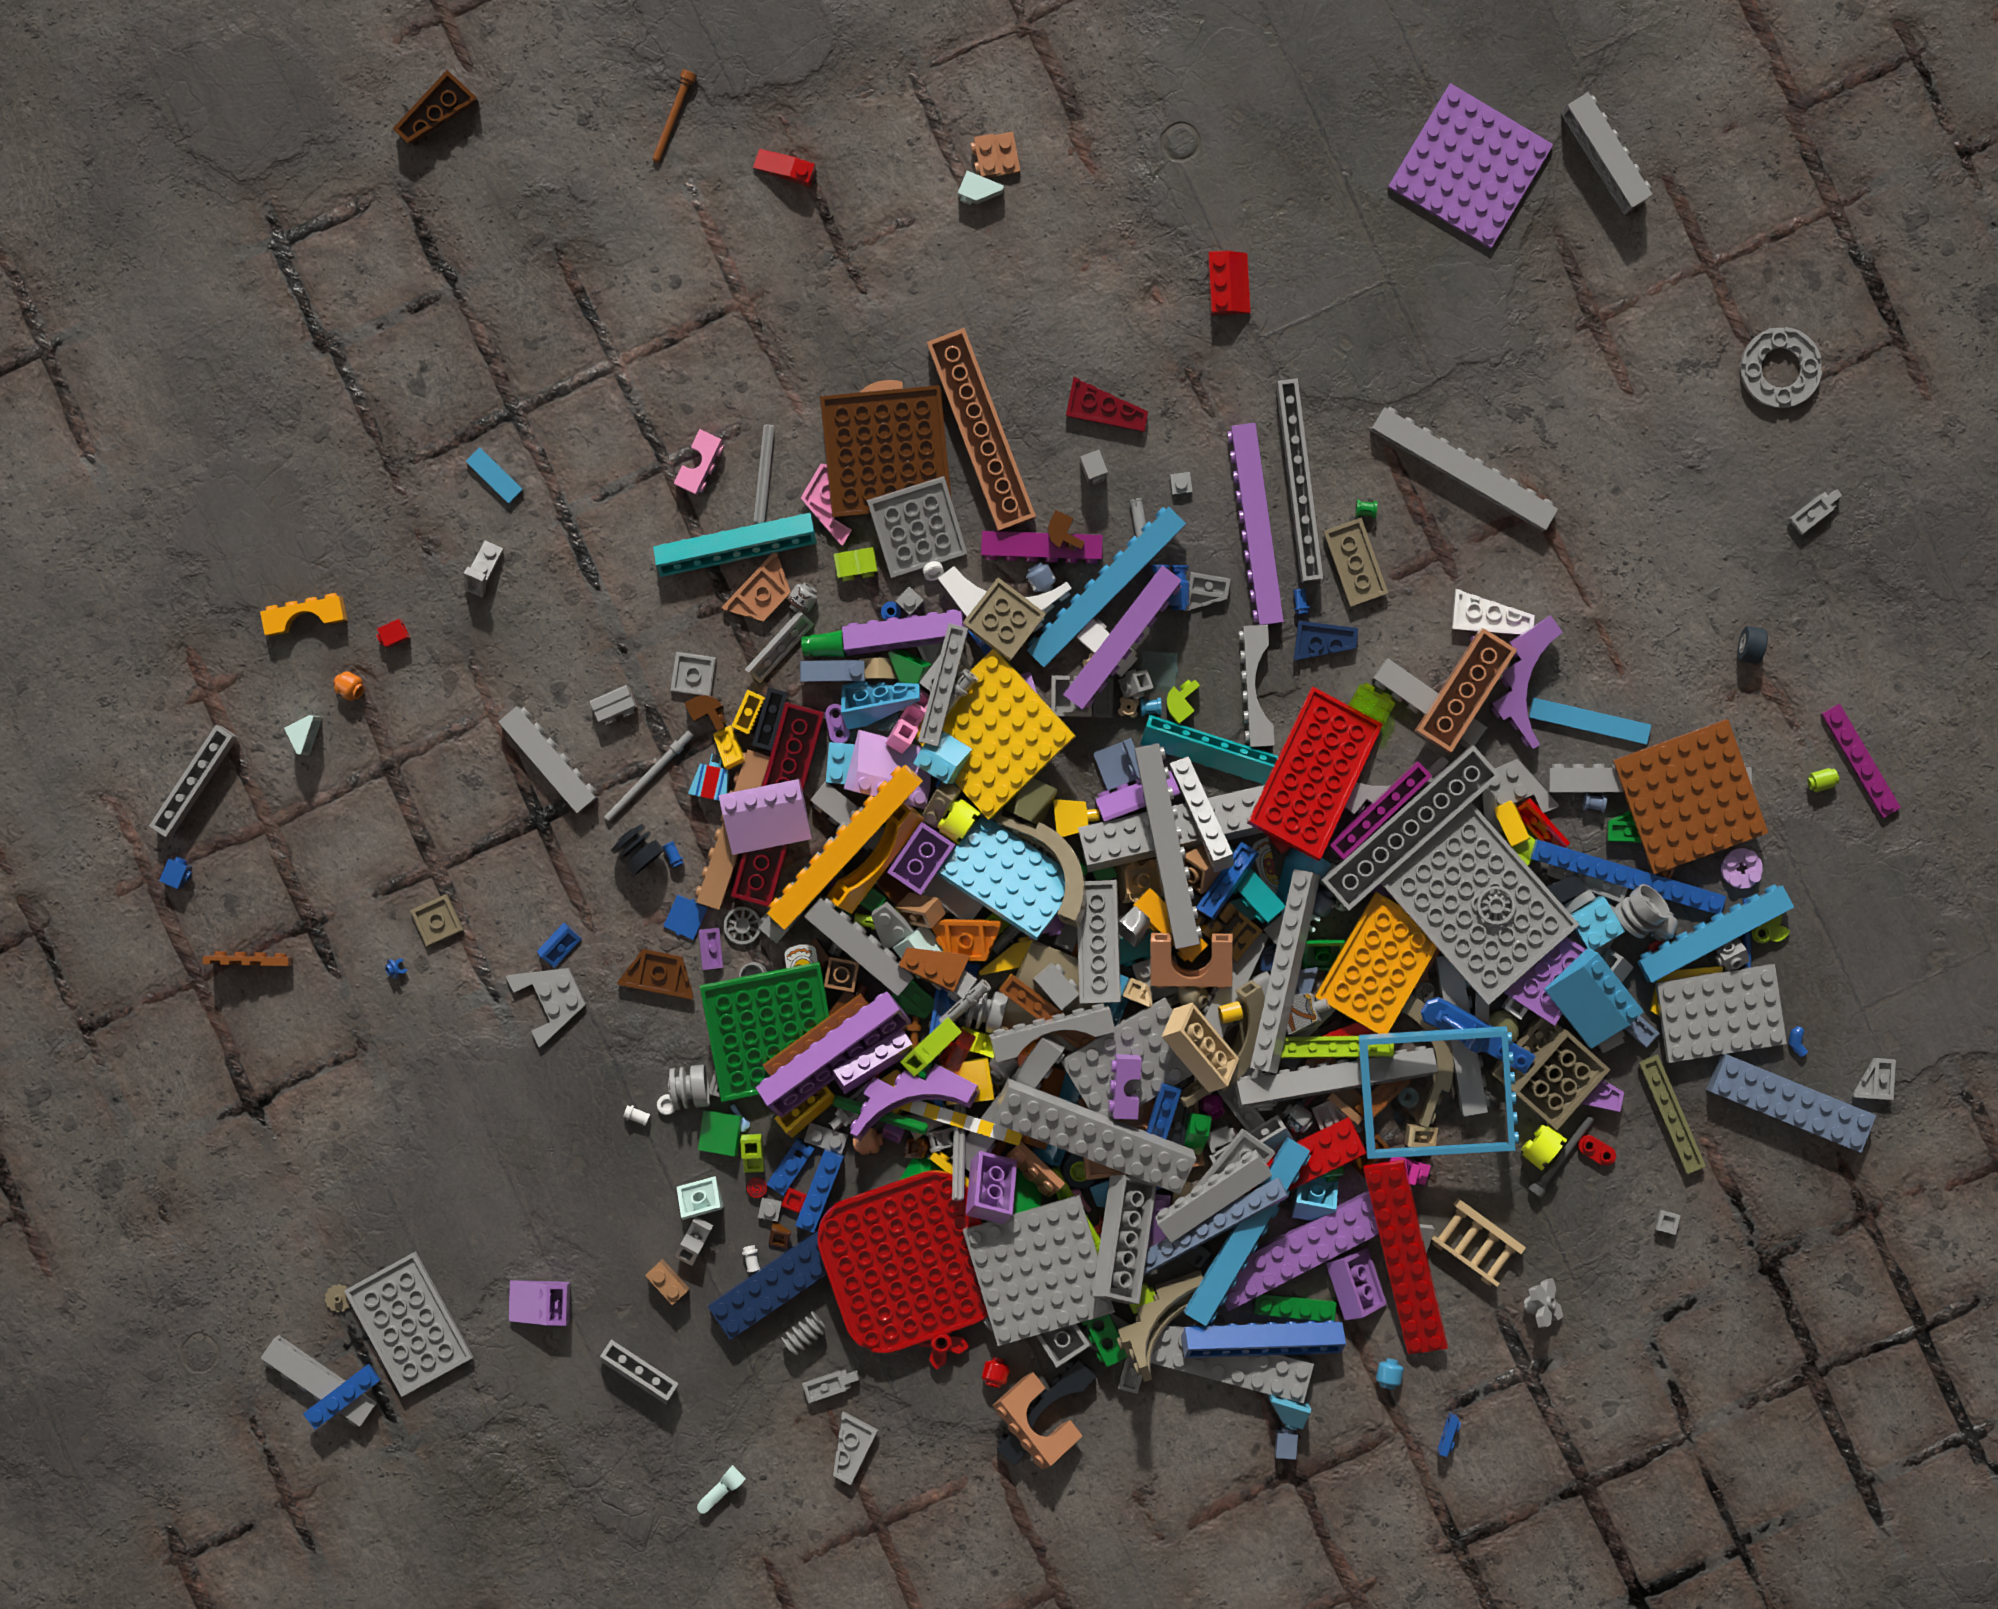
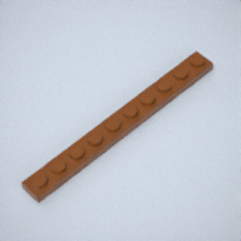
[999,973,1157,1105]

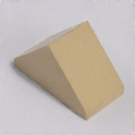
[859,658,898,679]
[1404,1124,1438,1147]

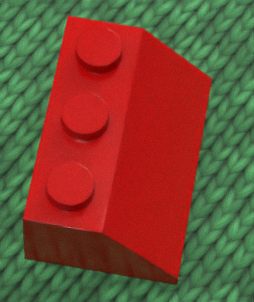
[1207,250,1251,316]

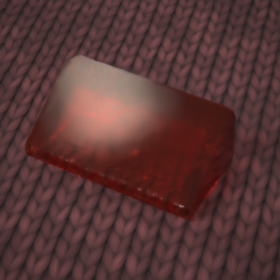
[938,1025,976,1072]

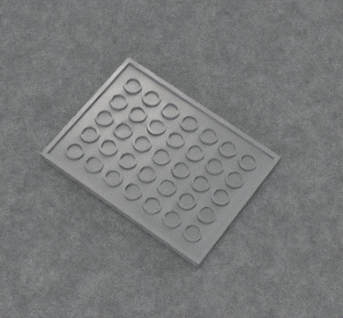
[1380,803,1580,1005]

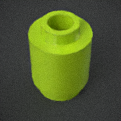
[1807,768,1839,793]

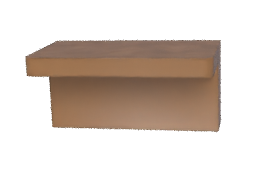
[1326,1089,1363,1124]

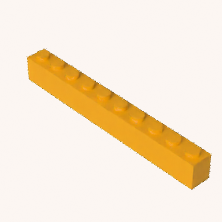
[767,764,923,930]

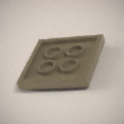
[962,578,1046,661]

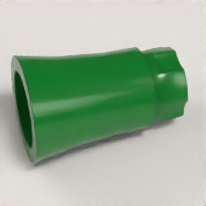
[801,630,846,657]

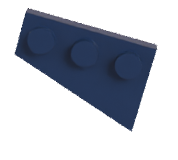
[1293,621,1359,661]

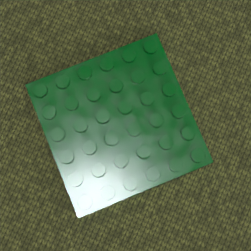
[699,962,829,1102]

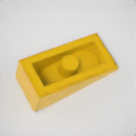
[1494,801,1530,847]

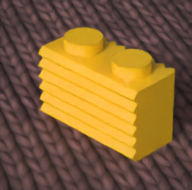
[731,690,765,734]

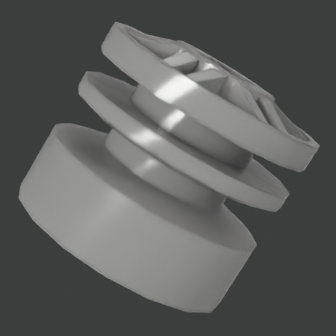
[1615,884,1670,939]
[965,991,1008,1034]
[668,1064,710,1110]

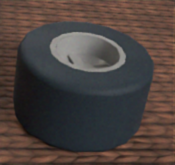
[1737,626,1768,664]

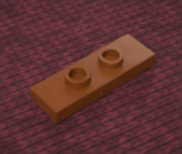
[1354,1079,1411,1120]

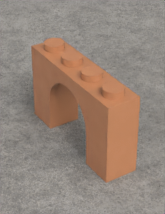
[1150,933,1233,989]
[993,1372,1082,1469]

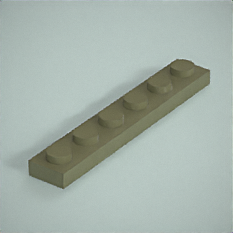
[1638,1055,1706,1174]

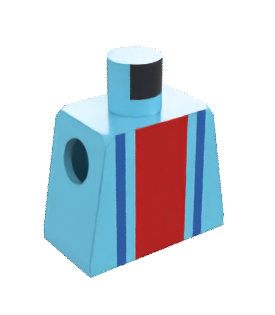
[688,754,729,801]

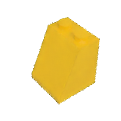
[940,1057,994,1105]

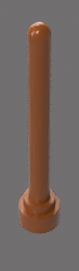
[652,69,697,163]

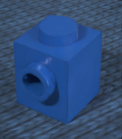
[159,857,192,889]

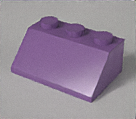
[1326,1247,1387,1320]

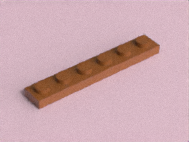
[763,993,869,1076]

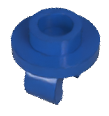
[385,958,407,979]

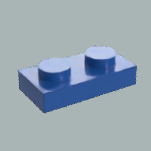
[1437,1413,1461,1457]

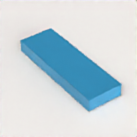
[466,447,523,504]

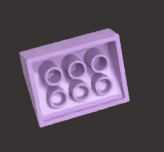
[844,730,931,809]
[719,779,812,855]

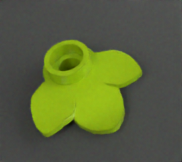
[1751,914,1790,943]

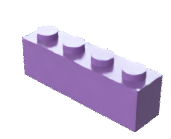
[833,1028,913,1094]

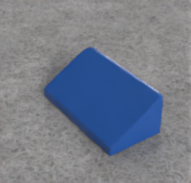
[537,923,581,968]

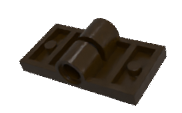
[1191,888,1263,962]

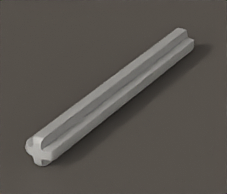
[754,424,774,524]
[952,1104,966,1201]

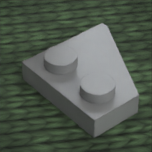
[1184,572,1231,611]
[871,902,914,949]
[1311,1100,1363,1133]

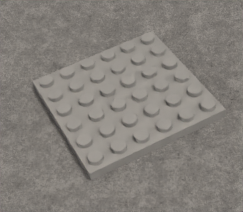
[963,1195,1115,1346]

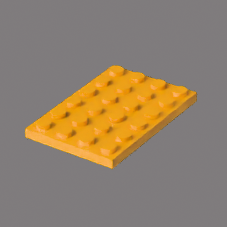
[1314,892,1437,1034]

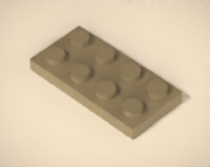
[1323,518,1388,607]

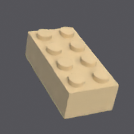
[1162,1002,1239,1092]

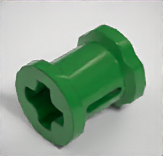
[1355,499,1378,519]

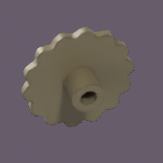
[324,1284,351,1312]

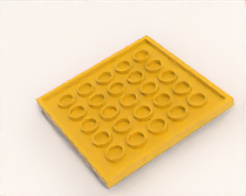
[914,649,1076,820]

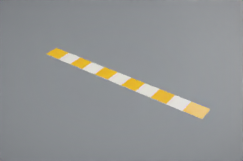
[898,1101,1023,1146]

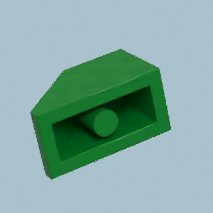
[889,649,933,688]
[1184,1112,1212,1155]

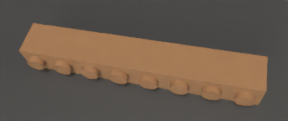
[695,750,770,910]

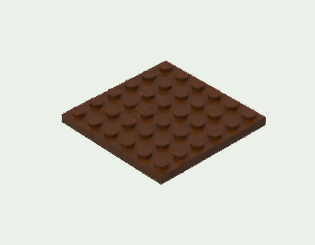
[820,385,952,517]

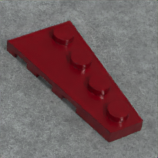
[1066,376,1148,432]

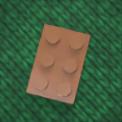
[1006,1141,1065,1197]

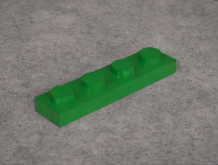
[1254,1294,1336,1321]

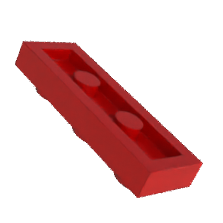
[1517,798,1570,848]

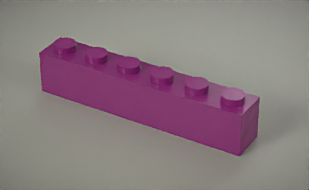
[981,531,1103,564]
[1328,761,1432,860]

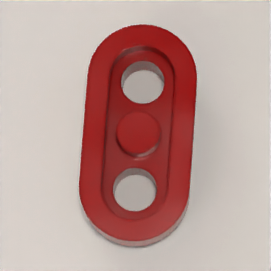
[1577,1135,1616,1166]

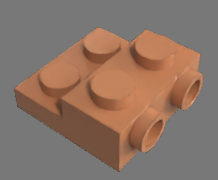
[971,132,1021,179]

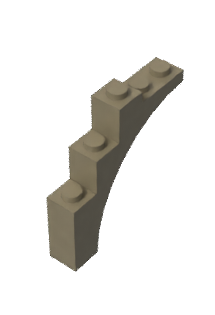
[1117,1270,1203,1382]

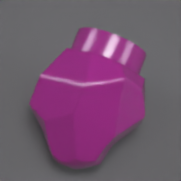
[1199,1092,1225,1120]

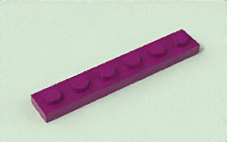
[1821,704,1901,818]

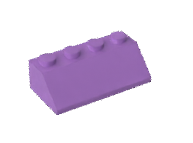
[1095,771,1180,822]

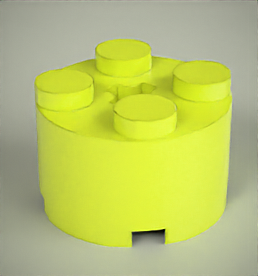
[937,799,982,845]
[1521,1124,1567,1171]

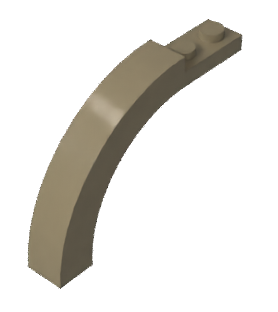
[997,815,1086,928]
[1178,980,1265,1108]
[1401,994,1454,1128]

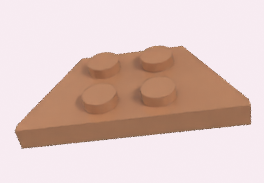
[722,552,791,622]

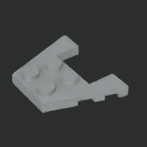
[1481,759,1559,833]
[506,968,586,1047]

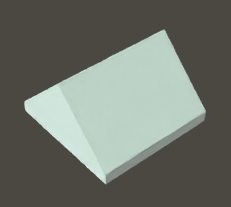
[284,715,322,756]
[893,926,943,978]
[677,1176,724,1220]

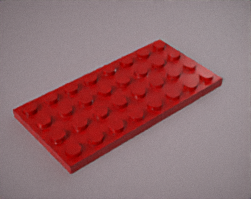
[1247,686,1383,861]

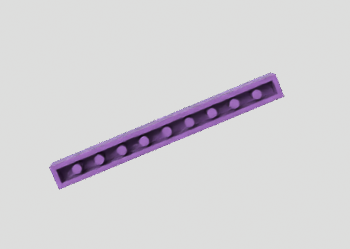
[1227,423,1284,625]

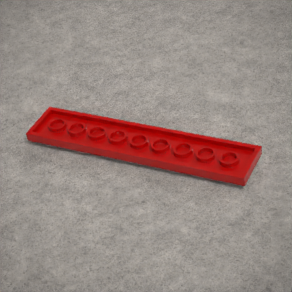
[1363,1159,1448,1354]

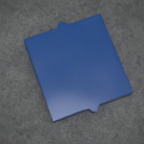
[663,894,708,940]

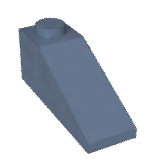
[800,660,865,682]

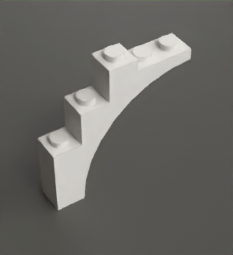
[938,566,1072,632]

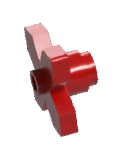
[918,1332,969,1369]

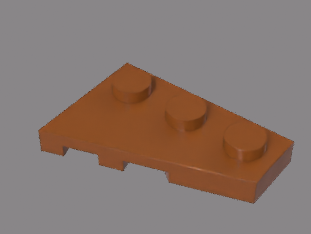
[898,947,970,992]

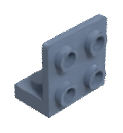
[1094,738,1140,790]

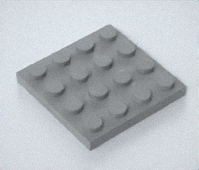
[867,476,967,578]

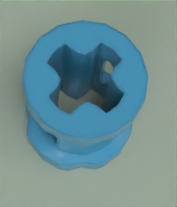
[1140,698,1162,716]

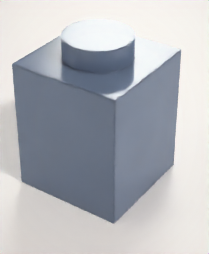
[1274,1427,1298,1459]

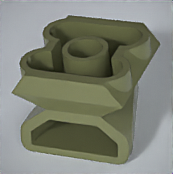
[1005,778,1058,825]

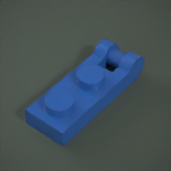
[766,1138,814,1195]

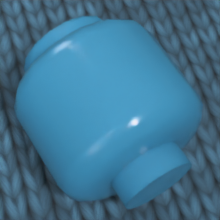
[1376,1358,1404,1389]

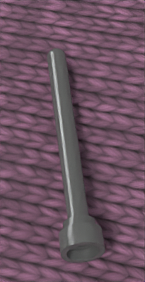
[1528,1115,1594,1198]

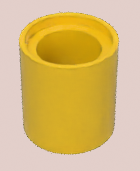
[1218,1001,1243,1024]

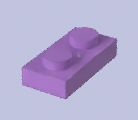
[699,928,723,970]

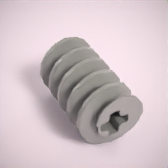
[781,1311,825,1355]

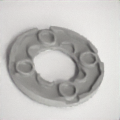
[1740,327,1822,408]

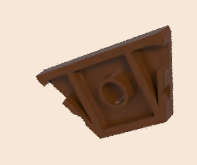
[617,948,694,1000]

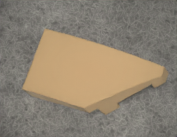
[1123,978,1152,1008]

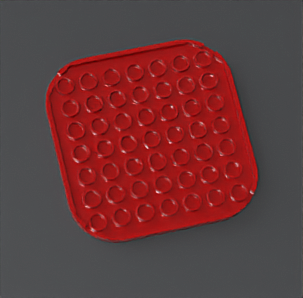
[817,1170,988,1353]

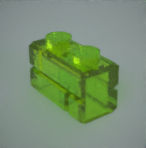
[1347,682,1395,724]

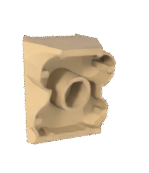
[1115,859,1164,903]

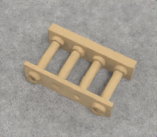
[1432,1198,1526,1287]

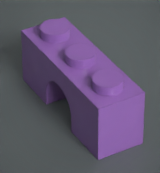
[1108,1054,1142,1119]

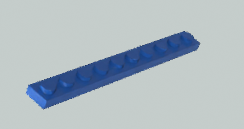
[1530,839,1726,914]

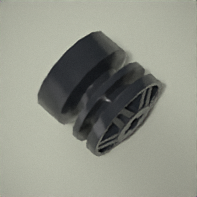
[610,824,665,877]

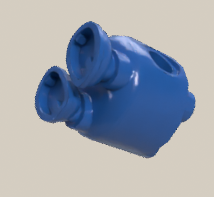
[1151,565,1190,610]

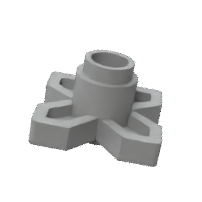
[1524,1278,1563,1328]

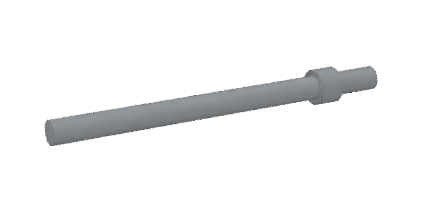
[604,730,694,822]

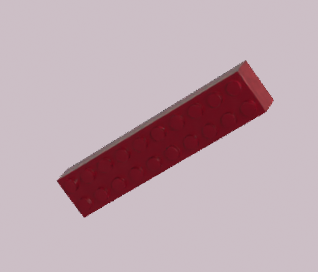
[731,702,825,906]

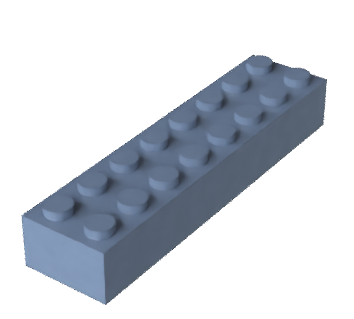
[1706,1054,1876,1153]

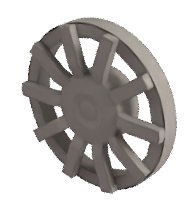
[1477,886,1516,925]
[724,907,761,944]

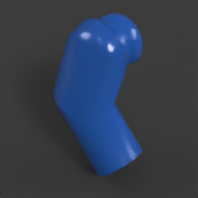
[1788,1026,1808,1057]

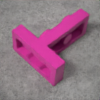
[1389,1157,1431,1185]

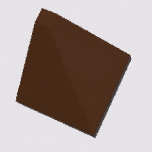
[904,1138,930,1159]
[768,1221,791,1249]

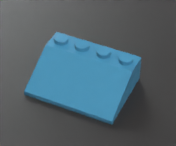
[1544,949,1644,1049]

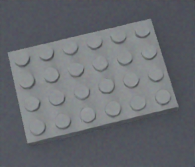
[1655,964,1787,1063]
[1061,997,1193,1120]
[344,1251,473,1397]

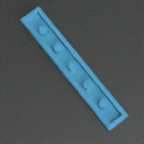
[1529,698,1651,745]

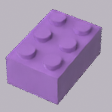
[888,822,955,895]
[966,1151,1017,1224]

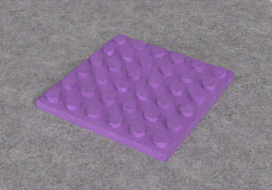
[1387,83,1553,249]

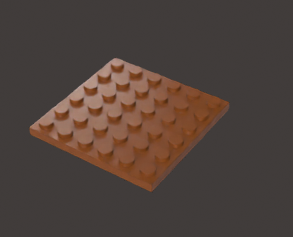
[1612,719,1768,874]

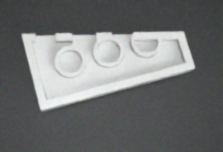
[1452,589,1535,635]

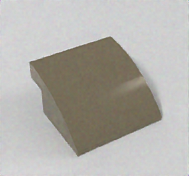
[1001,940,1095,1052]
[1488,1015,1610,1130]

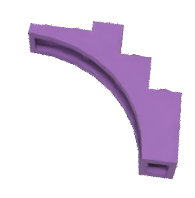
[1491,615,1563,749]
[850,1063,980,1141]

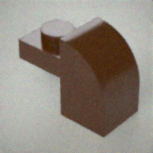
[1048,510,1085,552]
[684,695,727,731]

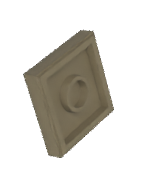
[410,894,464,947]

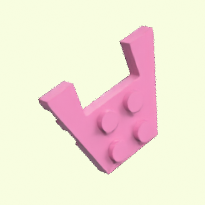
[800,464,852,546]

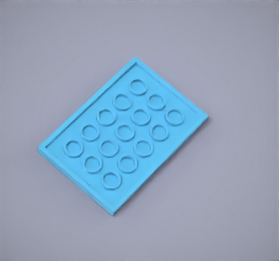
[936,817,1065,940]

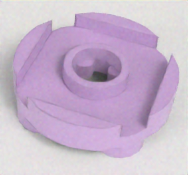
[1721,848,1763,888]

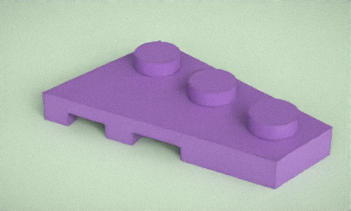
[1581,1080,1624,1112]

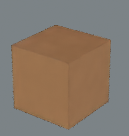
[1183,844,1222,894]
[824,956,860,992]

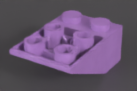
[509,1280,570,1326]

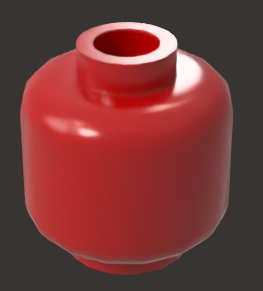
[981,1357,1010,1388]

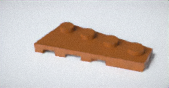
[202,951,293,966]

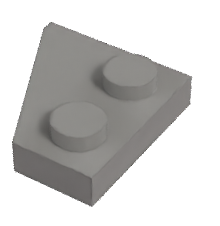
[1852,1058,1896,1100]

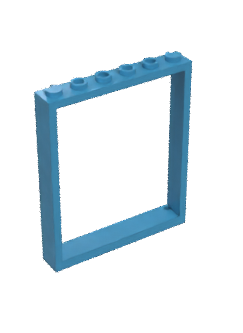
[1359,1026,1519,1159]

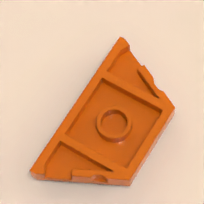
[932,919,1003,961]

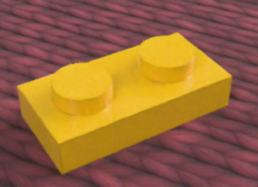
[713,725,745,770]

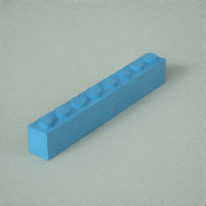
[1636,884,1794,983]

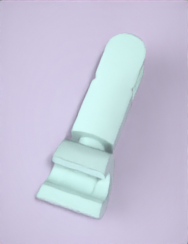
[697,1465,746,1513]

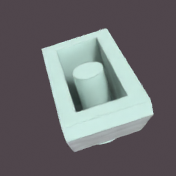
[958,171,1004,205]

